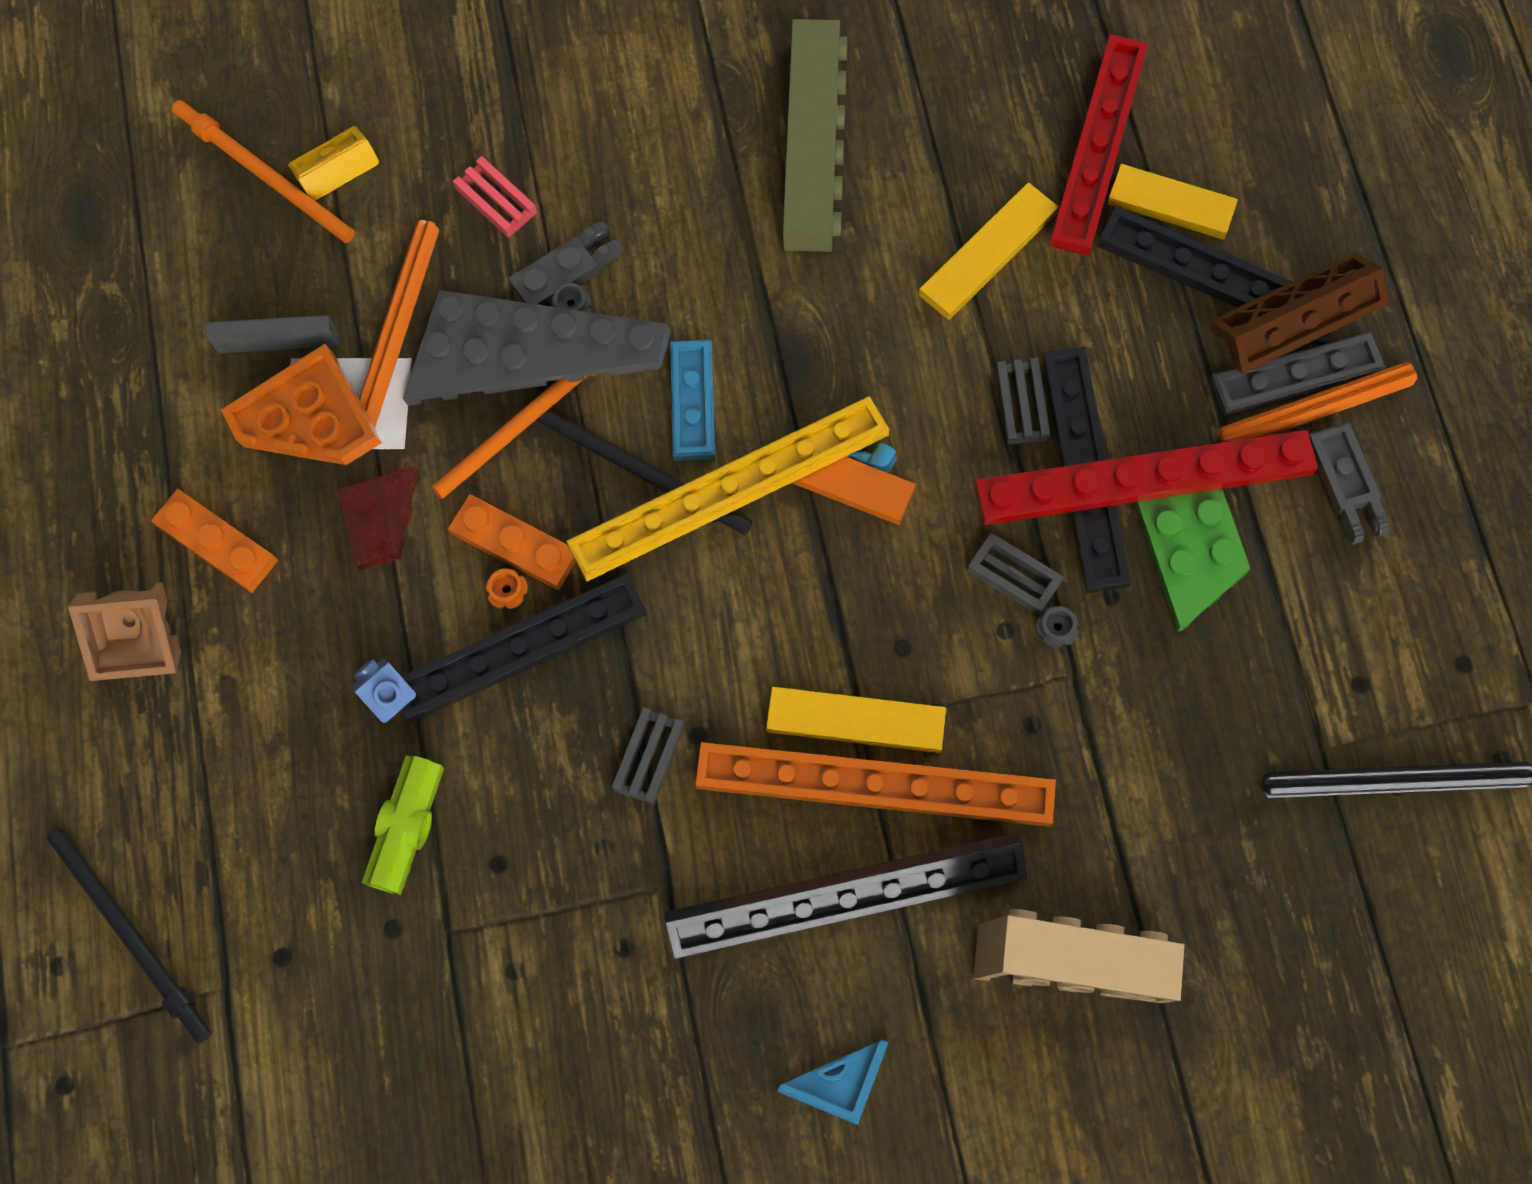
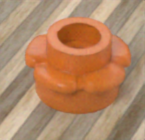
[486,569,528,609]

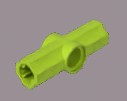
[362,755,444,895]

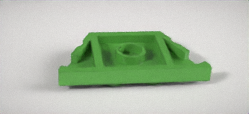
[1134,490,1251,632]

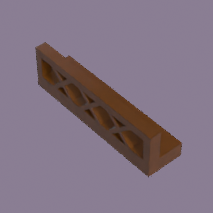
[1210,252,1389,374]

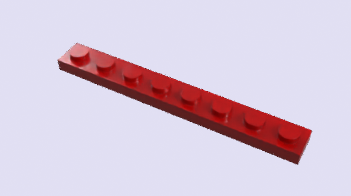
[974,430,1318,526]

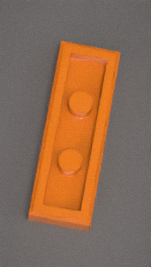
[792,457,916,526]

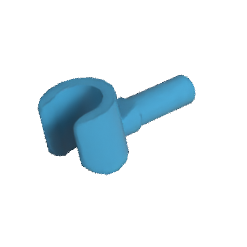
[846,443,897,473]

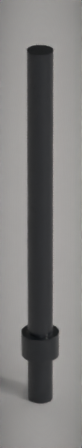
[536,409,753,536]
[46,828,213,1044]

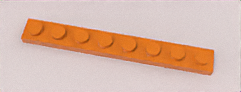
[695,742,1056,827]

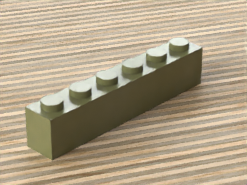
[783,19,847,252]

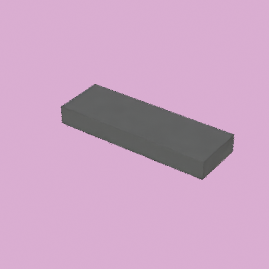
[206,315,339,354]

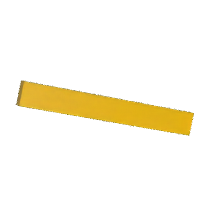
[567,396,890,582]

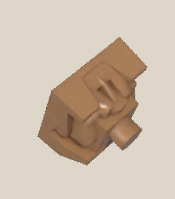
[68,582,181,681]

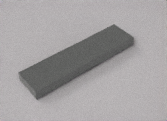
[1210,332,1386,417]

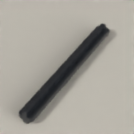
[1262,761,1532,798]

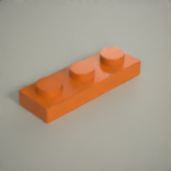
[151,488,278,593]
[448,494,576,591]

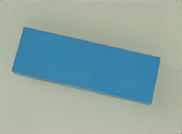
[670,340,716,462]

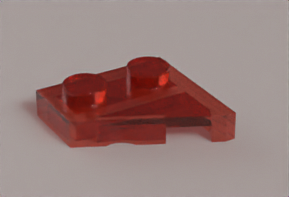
[337,467,420,570]

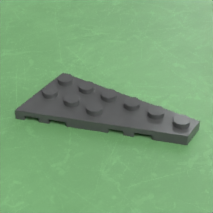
[402,290,671,406]

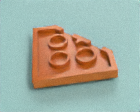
[221,344,382,465]

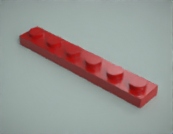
[1050,34,1149,256]

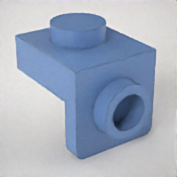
[351,658,416,723]

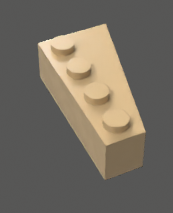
[973,909,1184,1003]

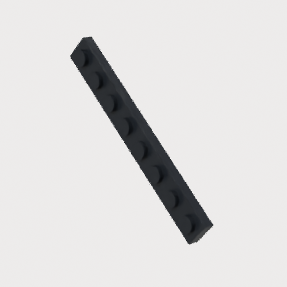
[664,832,1028,959]

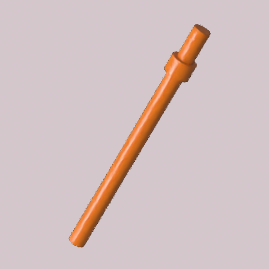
[171,100,355,243]
[431,374,596,499]

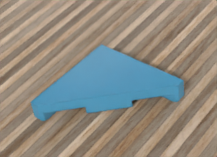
[778,1040,889,1125]

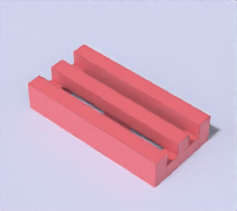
[453,156,538,238]

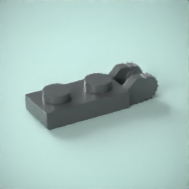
[508,221,624,306]
[1309,422,1390,545]

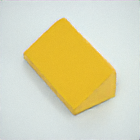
[288,126,379,201]

